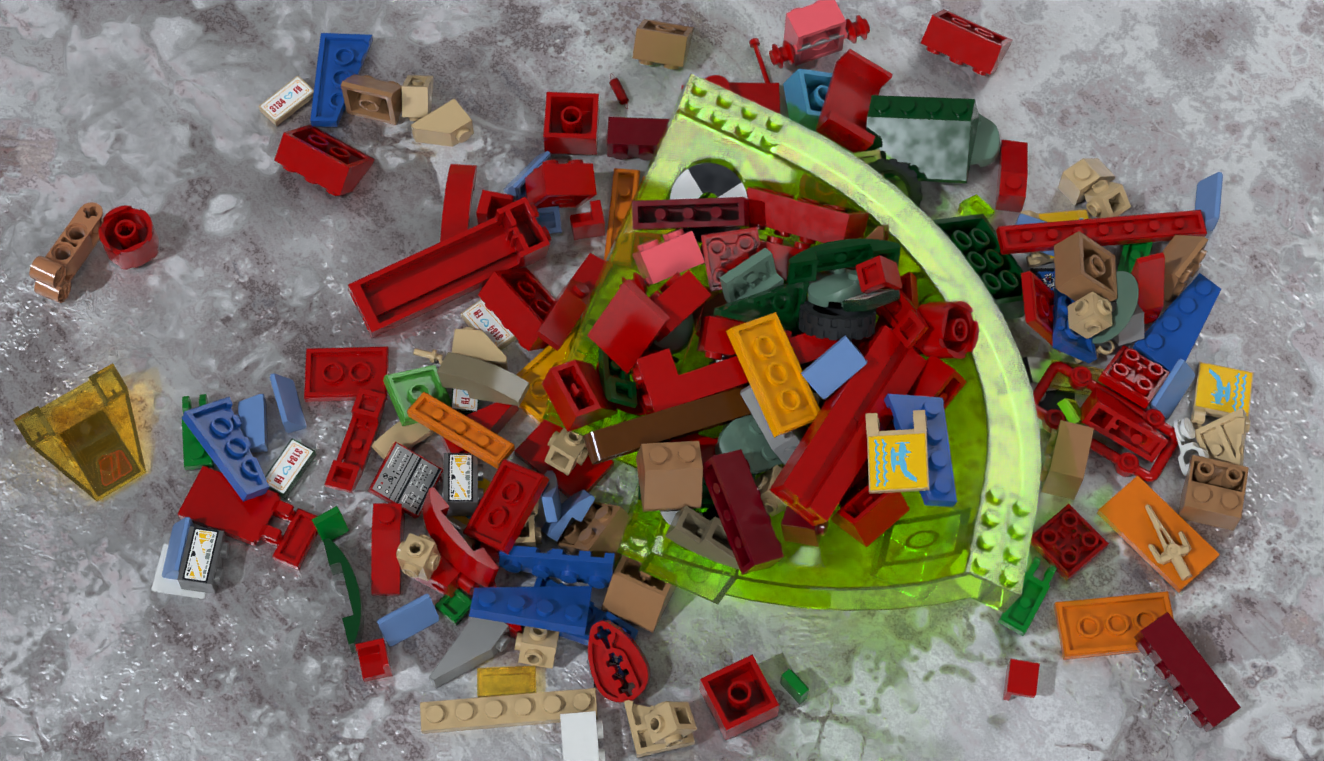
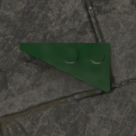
[713,281,810,335]

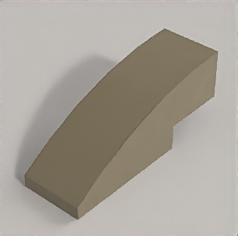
[437,352,530,406]
[665,505,740,570]

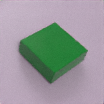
[312,506,349,543]
[435,588,472,626]
[780,669,809,705]

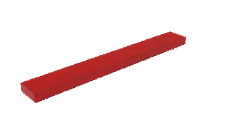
[996,210,1207,255]

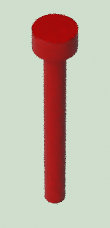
[749,38,770,83]

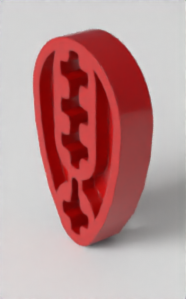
[588,620,650,702]

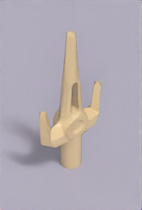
[1145,504,1192,581]

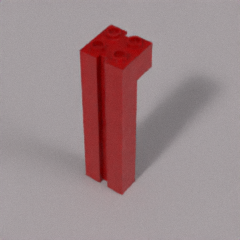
[348,197,551,338]
[769,325,927,526]
[631,333,840,415]

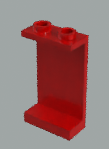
[815,49,893,153]

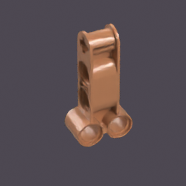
[29,202,104,303]

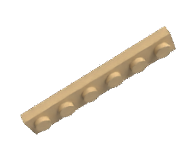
[420,688,598,734]

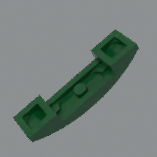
[787,238,901,285]
[598,348,638,408]
[323,538,364,654]

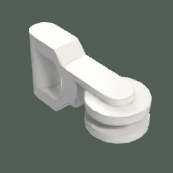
[1174,418,1210,476]

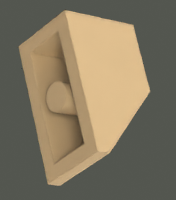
[402,75,434,121]
[411,98,474,147]
[1058,158,1115,206]
[452,327,508,371]

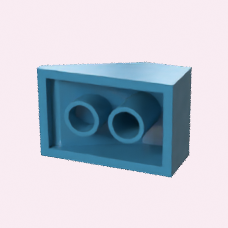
[783,68,833,132]

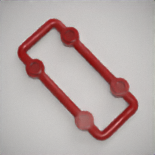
[1027,361,1178,482]

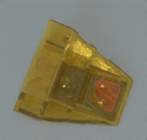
[13,363,146,502]

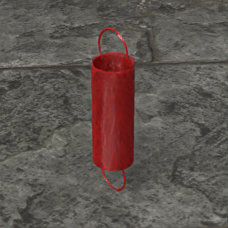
[609,73,629,109]

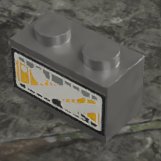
[443,453,483,516]
[177,526,230,594]

